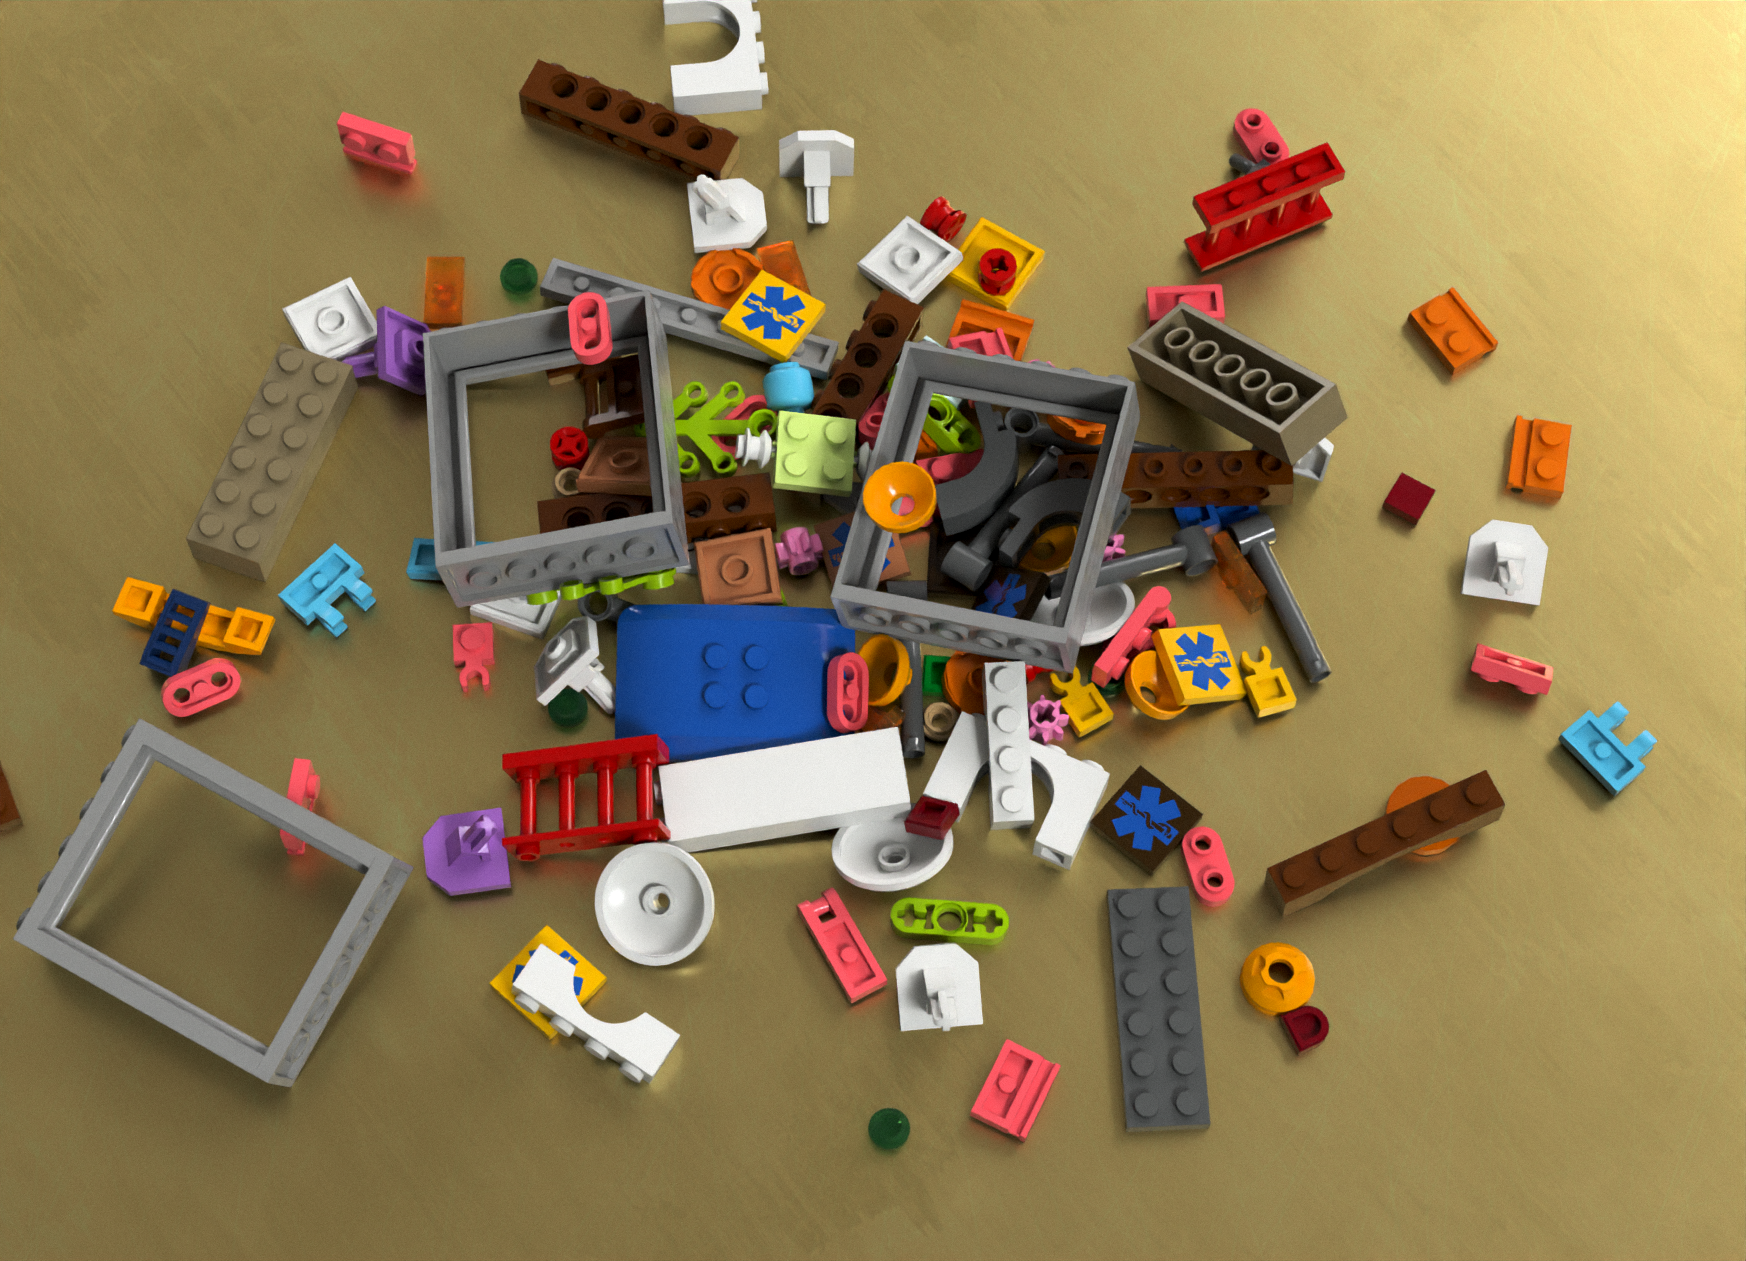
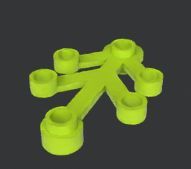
[634,381,777,478]
[526,567,676,605]

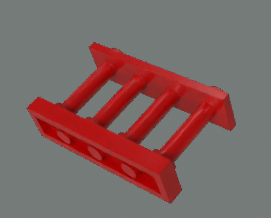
[1184,142,1345,272]
[502,734,671,861]

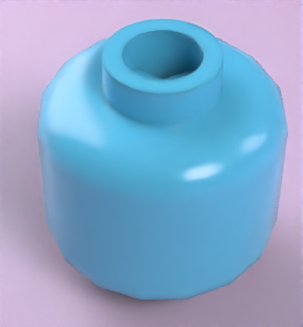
[762,362,815,415]

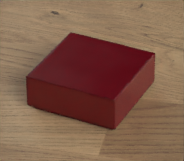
[1382,472,1436,525]
[904,796,960,840]

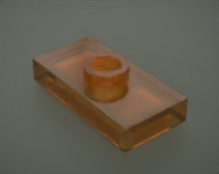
[757,240,811,296]
[424,257,466,329]
[1211,531,1267,615]

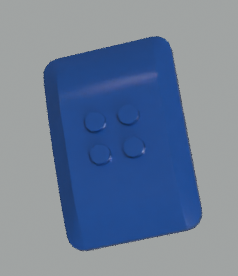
[615,604,855,763]

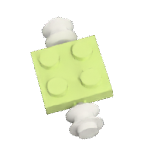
[735,410,873,497]

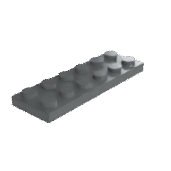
[1106,886,1210,1132]

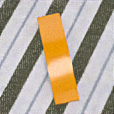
[112,577,275,655]

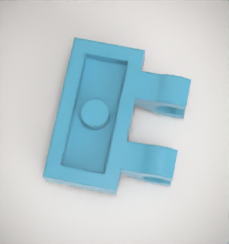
[278,543,376,638]
[1558,701,1657,796]

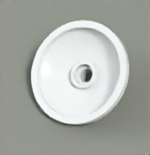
[1031,569,1135,646]
[832,803,954,892]
[595,842,715,966]

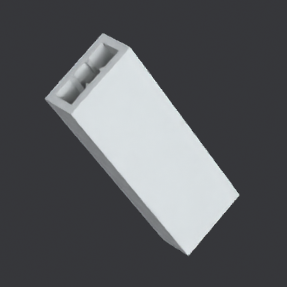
[654,727,912,853]

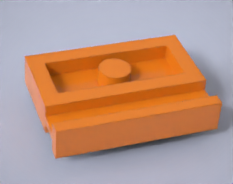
[1407,287,1498,375]
[946,299,1035,362]
[1505,415,1572,499]

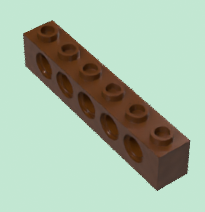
[519,59,740,181]
[786,289,924,506]
[1058,450,1294,508]
[537,472,777,545]

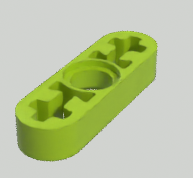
[888,373,980,455]
[890,897,1009,945]

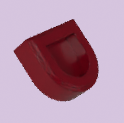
[1279,1006,1329,1056]

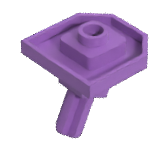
[342,306,431,396]
[422,808,511,896]

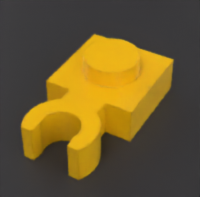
[1239,646,1297,718]
[1049,666,1114,738]

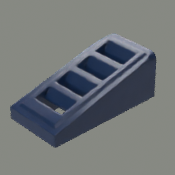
[139,589,211,677]

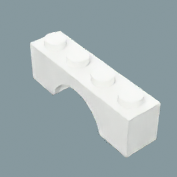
[982,661,1034,830]
[511,944,680,1084]

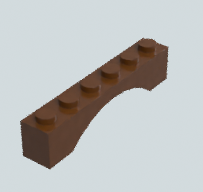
[1264,770,1505,918]

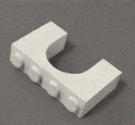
[662,0,768,115]
[923,711,1110,870]

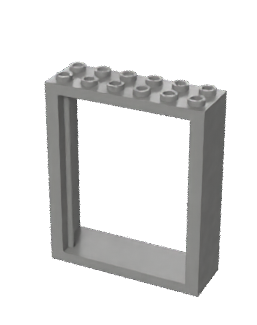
[423,290,690,608]
[830,340,1140,674]
[13,718,414,1088]

